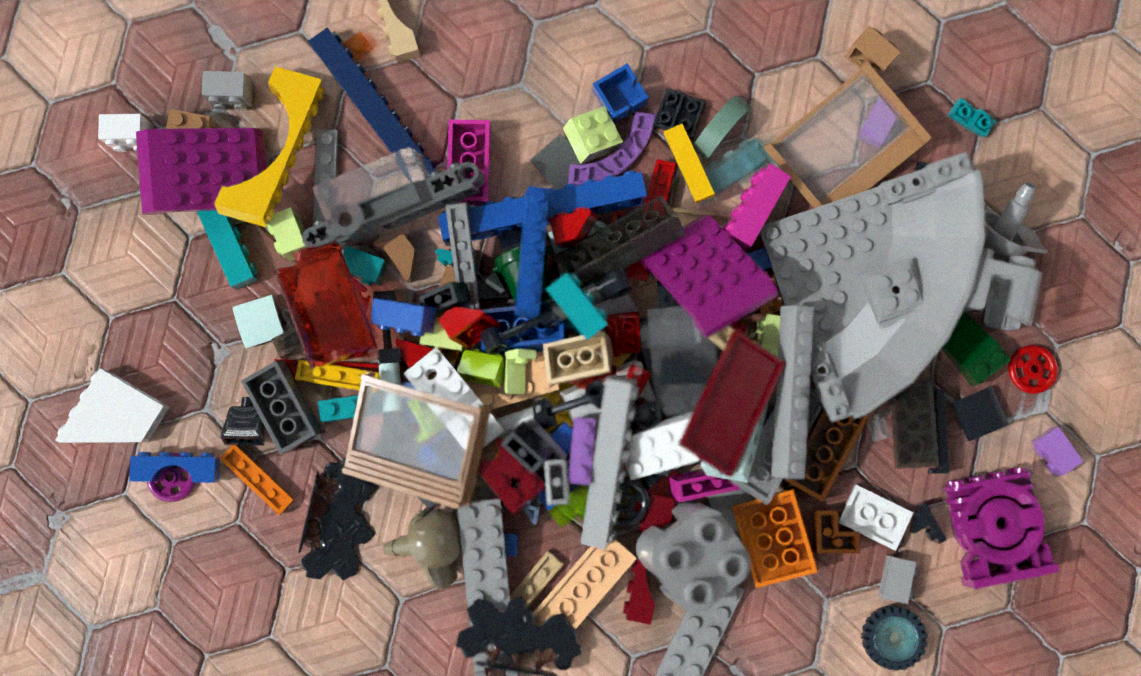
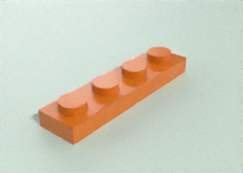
[219,445,295,515]

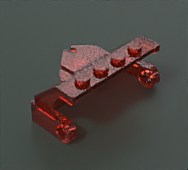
[274,243,378,369]

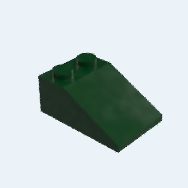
[941,313,1011,386]

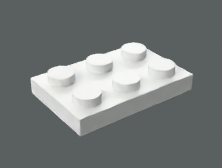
[838,485,913,551]

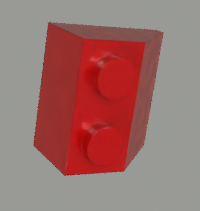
[438,307,501,350]

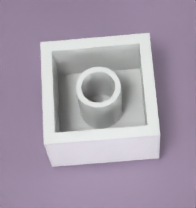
[98,114,154,152]

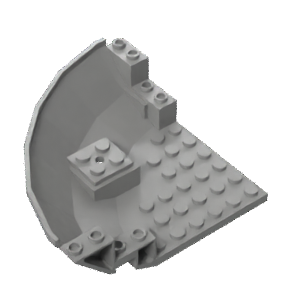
[759,152,985,422]

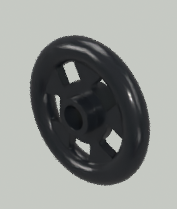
[614,477,650,527]

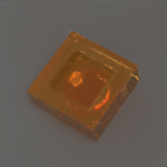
[344,31,373,60]

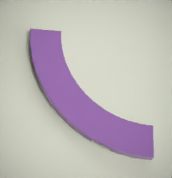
[568,112,656,186]

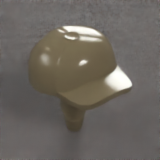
[383,507,462,589]

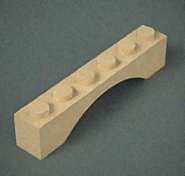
[375,0,421,62]

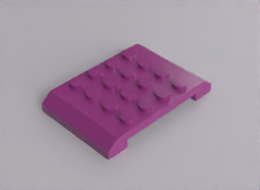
[136,128,267,215]
[636,214,778,338]

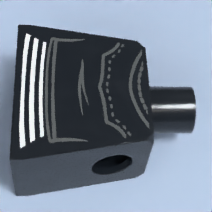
[220,397,265,446]

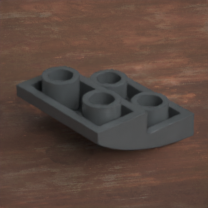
[530,134,586,190]

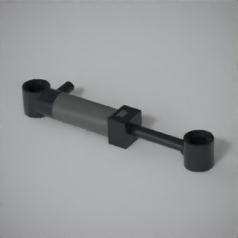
[480,269,633,355]

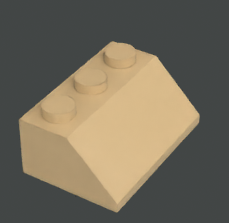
[543,331,613,385]

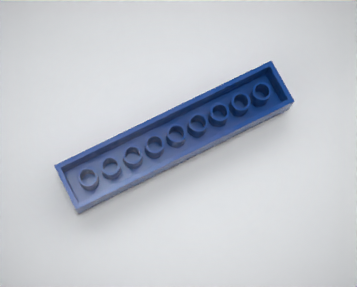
[437,170,647,247]

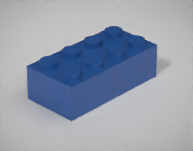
[481,302,568,355]

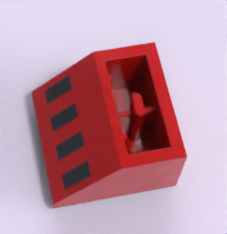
[549,207,598,249]

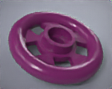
[147,452,196,502]

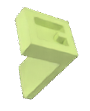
[505,349,536,395]

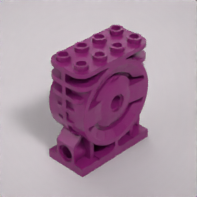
[942,467,1059,589]

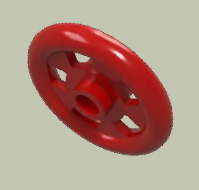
[1008,345,1058,394]

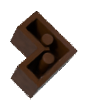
[812,510,860,554]

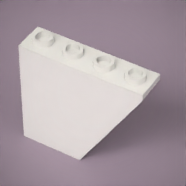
[56,368,169,443]

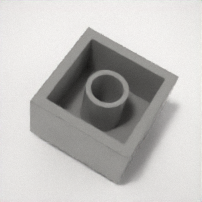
[202,71,254,110]

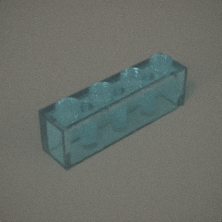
[687,137,769,207]

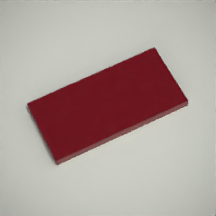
[677,330,786,477]

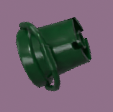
[492,246,558,304]

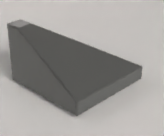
[485,273,505,295]

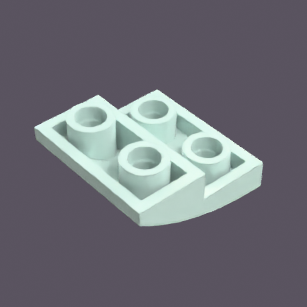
[232,294,286,348]

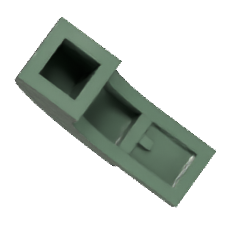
[693,95,752,160]

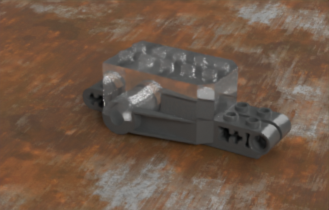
[302,147,485,252]

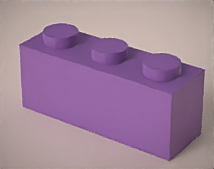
[568,418,596,485]

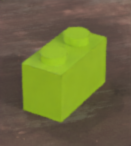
[457,349,505,388]

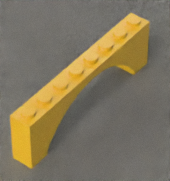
[214,66,325,227]

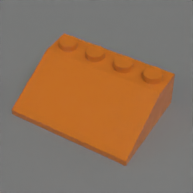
[732,488,818,588]

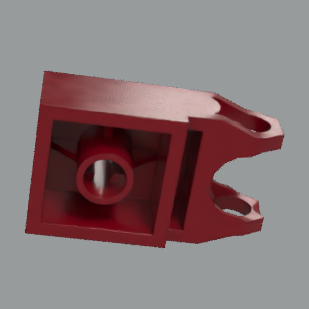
[478,436,547,516]

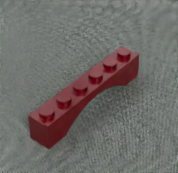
[622,493,675,625]

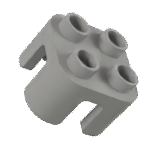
[959,247,1043,331]
[636,501,751,613]

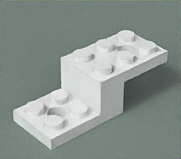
[404,347,505,450]

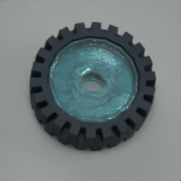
[861,606,928,671]

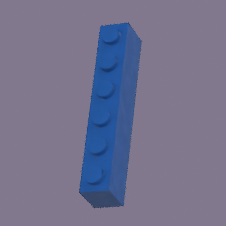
[514,186,549,318]

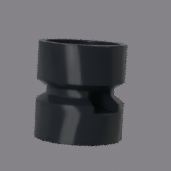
[630,396,661,429]

